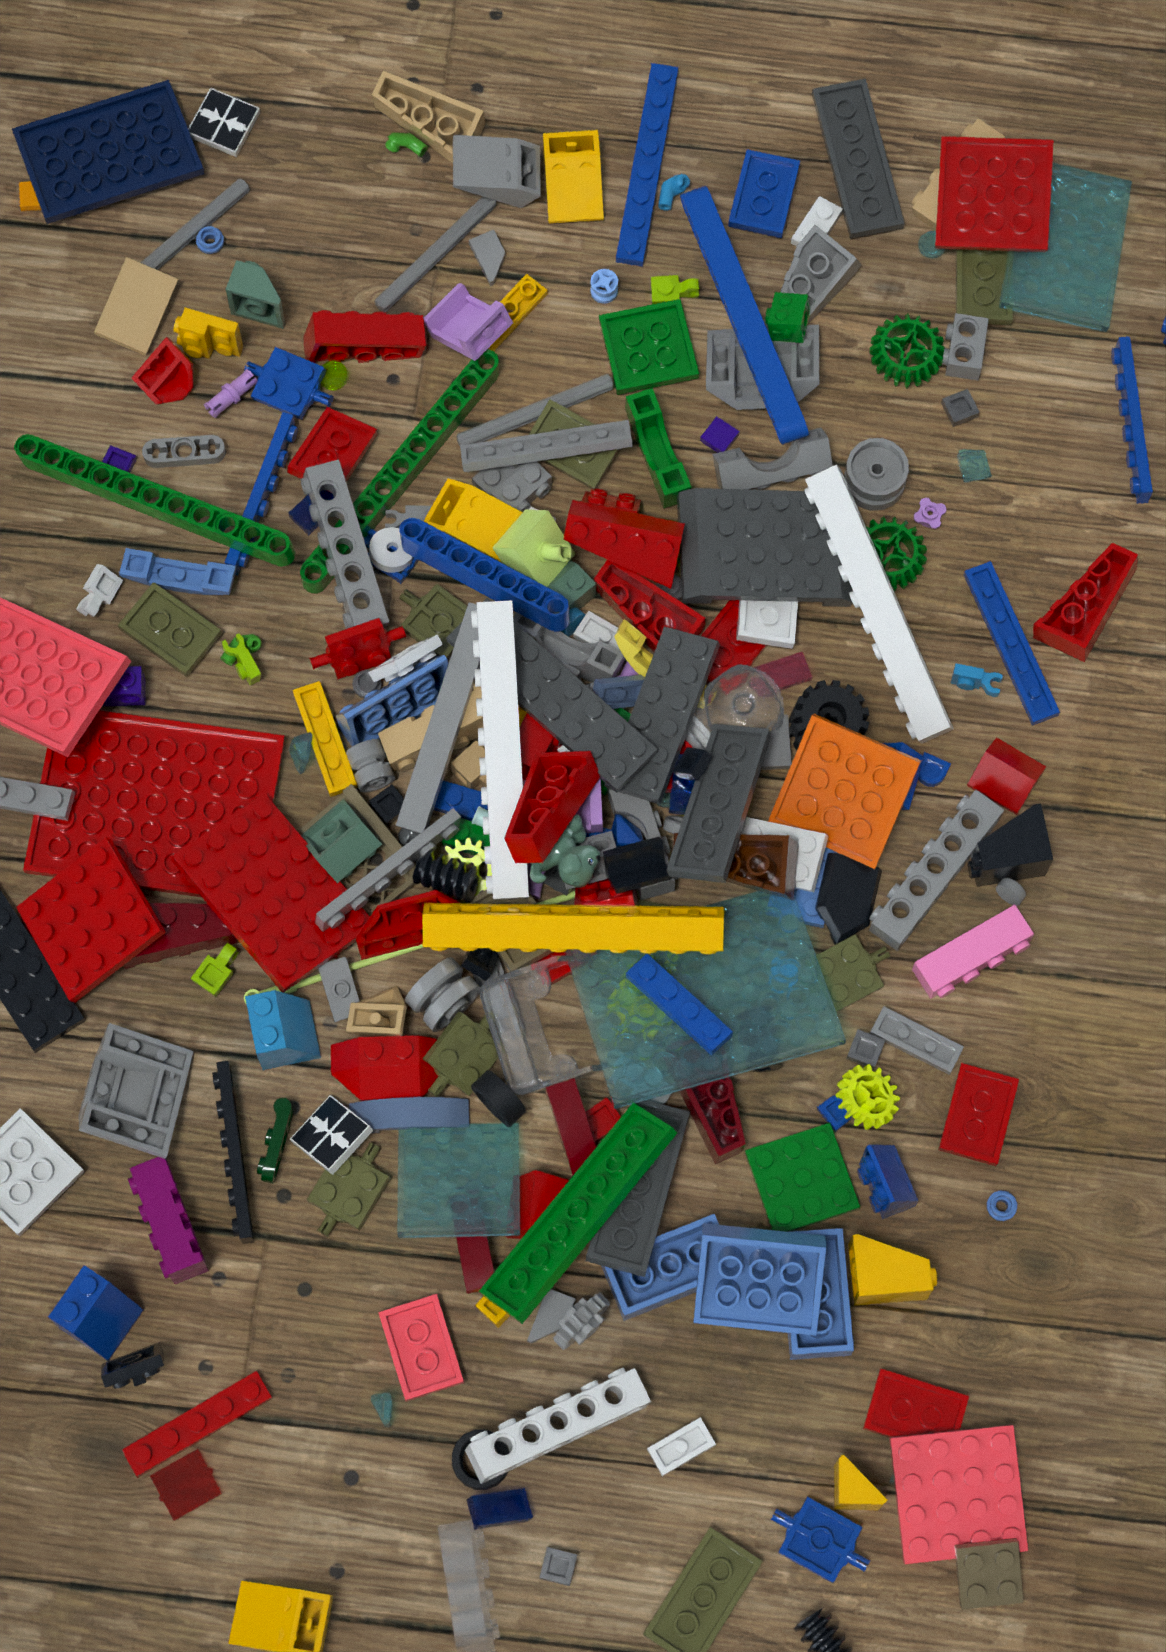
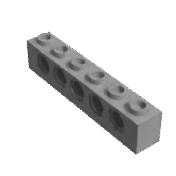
[301,460,389,629]
[869,790,1004,951]

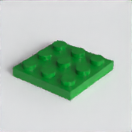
[599,299,699,395]
[744,1123,860,1232]

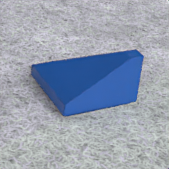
[611,814,643,847]

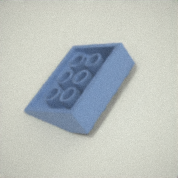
[336,655,448,747]
[693,1223,826,1336]

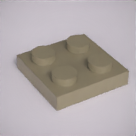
[954,1538,1024,1610]

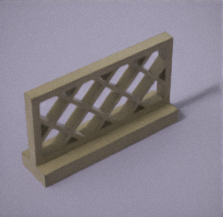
[299,784,420,916]

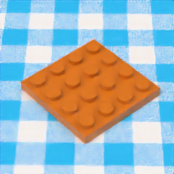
[768,714,922,869]

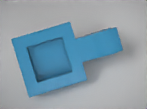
[950,663,1003,697]

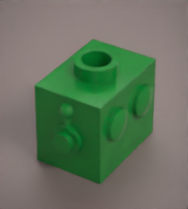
[765,292,811,343]

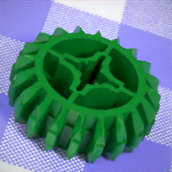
[869,313,945,389]
[866,516,927,591]

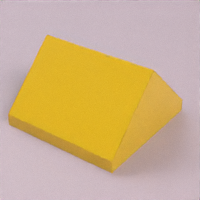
[834,1454,887,1511]

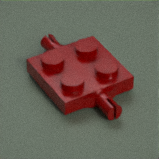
[309,618,406,680]

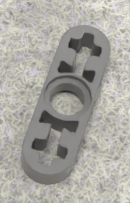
[142,435,226,468]

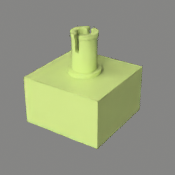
[492,509,576,587]

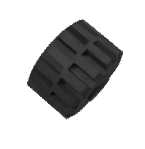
[789,680,869,750]

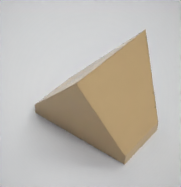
[346,985,407,1037]

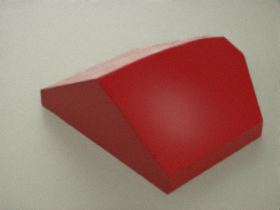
[131,337,193,405]

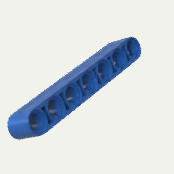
[399,518,570,632]

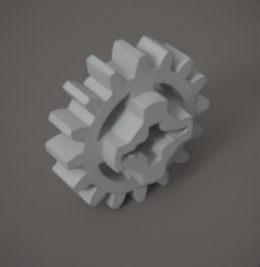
[553,1292,610,1350]

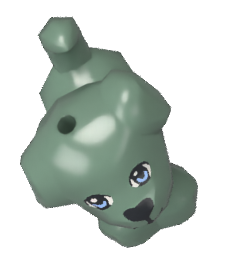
[530,814,600,888]

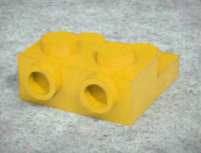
[173,307,243,359]

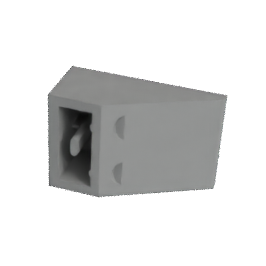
[453,135,541,208]

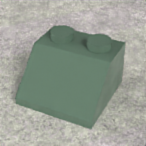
[225,260,285,329]
[529,560,596,614]
[301,799,382,883]

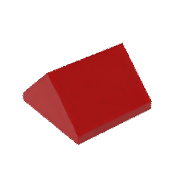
[967,737,1046,815]
[506,1170,569,1239]

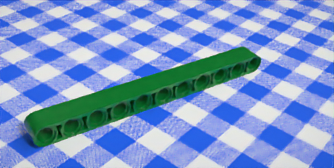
[300,349,499,594]
[14,434,296,567]

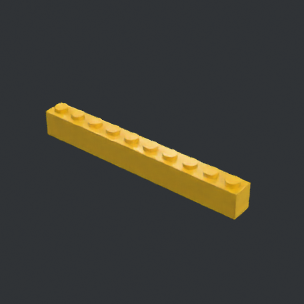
[422,903,724,955]

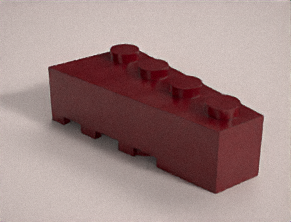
[123,903,240,969]
[663,1038,746,1165]

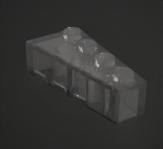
[438,1519,500,1652]

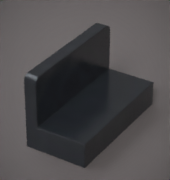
[603,836,672,894]

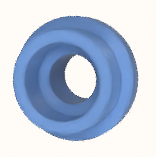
[196,226,224,254]
[986,1191,1017,1221]

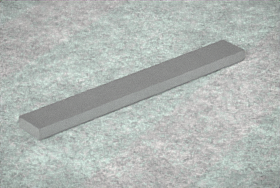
[396,602,480,833]

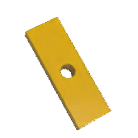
[489,274,548,351]

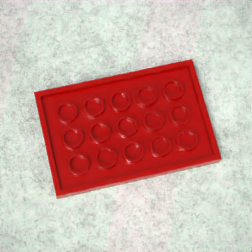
[171,793,370,993]

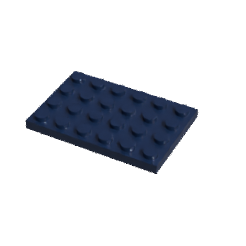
[12,80,204,224]

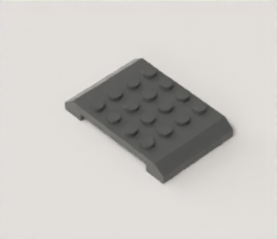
[677,488,853,607]

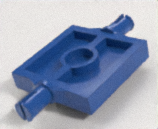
[244,347,334,420]
[771,1497,870,1584]

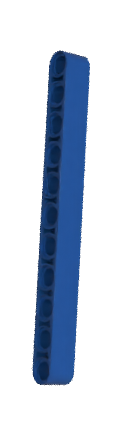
[680,185,809,445]

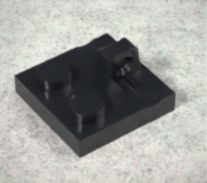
[101,1342,164,1389]

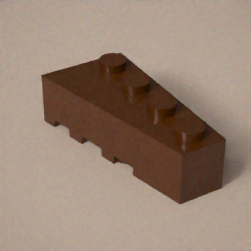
[673,833,798,901]

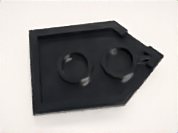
[815,853,882,945]

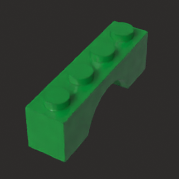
[625,388,691,508]

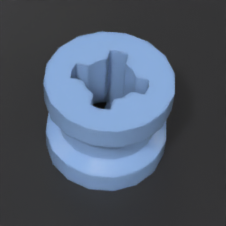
[590,269,618,304]

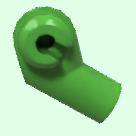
[385,132,428,157]
[220,634,262,666]

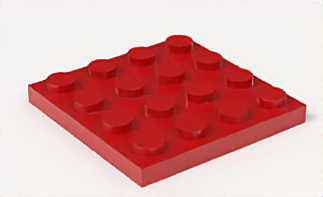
[935,136,1054,252]
[16,837,166,1003]

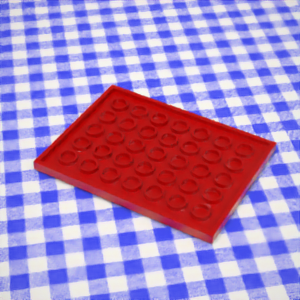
[23,710,285,897]

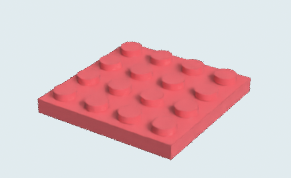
[889,1425,1028,1564]

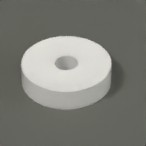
[369,527,414,573]

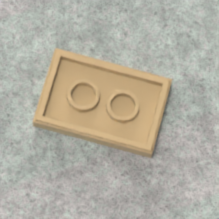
[94,257,178,356]

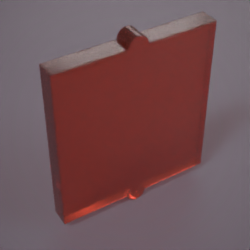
[150,1449,222,1521]

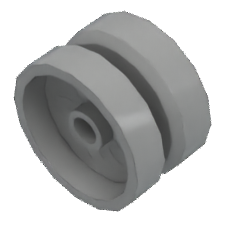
[844,438,909,511]
[405,957,481,1033]

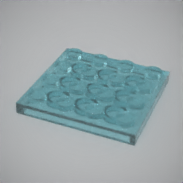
[397,1123,520,1238]

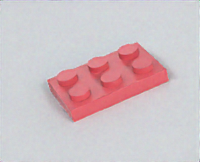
[378,1294,464,1402]

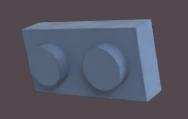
[592,675,645,709]

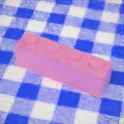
[912,905,1034,999]

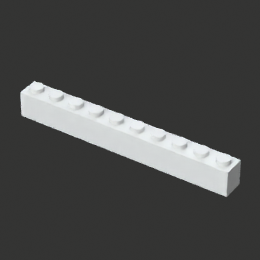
[804,465,954,743]
[471,600,529,900]

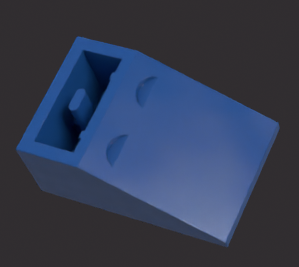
[857,1145,919,1220]

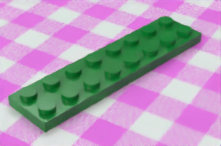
[479,1103,677,1324]

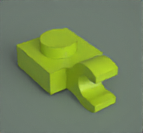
[651,275,699,304]
[222,633,261,686]
[191,943,239,997]

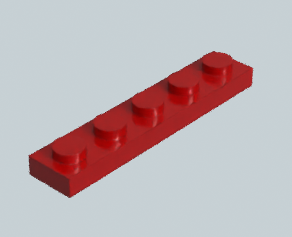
[122,1371,273,1478]

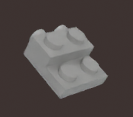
[472,462,552,512]

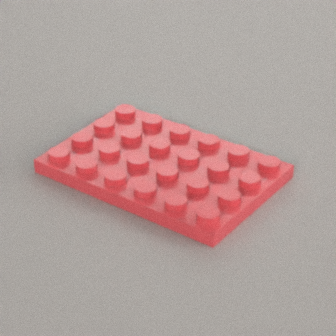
[0,597,132,757]

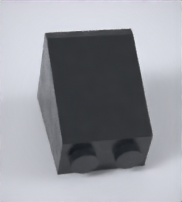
[968,803,1053,887]

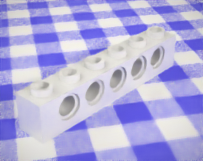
[465,1368,651,1484]

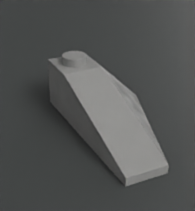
[766,225,862,327]

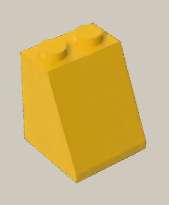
[848,1234,937,1306]

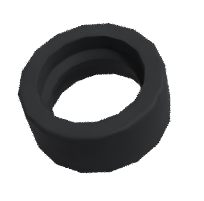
[471,1070,526,1127]
[452,1429,509,1490]

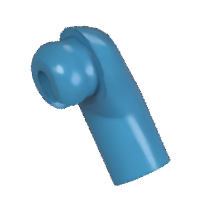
[658,174,690,211]

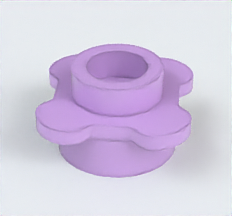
[914,498,946,529]

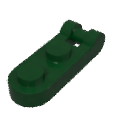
[257,1098,294,1184]

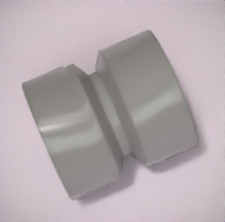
[346,739,395,792]

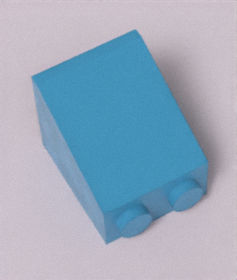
[245,990,321,1070]

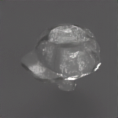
[690,664,784,749]

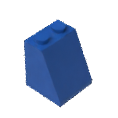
[48,1265,144,1361]

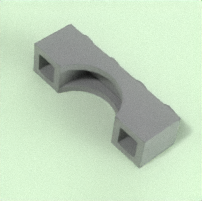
[712,428,833,489]
[513,613,625,683]
[607,789,679,900]

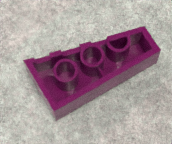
[128,1157,209,1285]

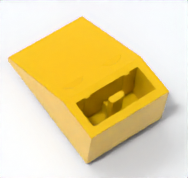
[543,130,604,223]
[424,478,523,563]
[228,1581,333,1652]

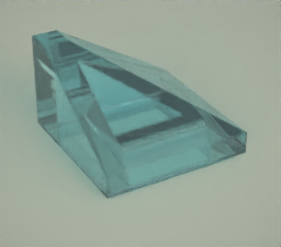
[957,449,992,483]
[288,732,312,774]
[371,1393,393,1428]

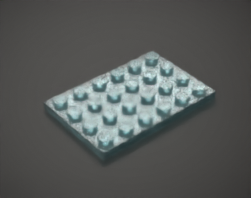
[999,163,1132,332]

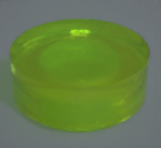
[321,361,347,390]

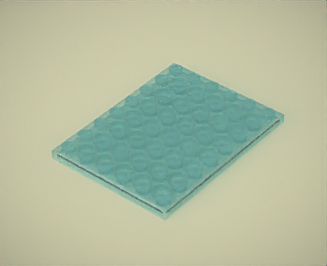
[564,891,846,1109]

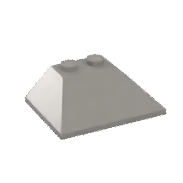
[706,325,820,410]
[78,1023,194,1159]

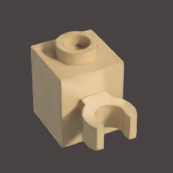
[451,741,487,789]

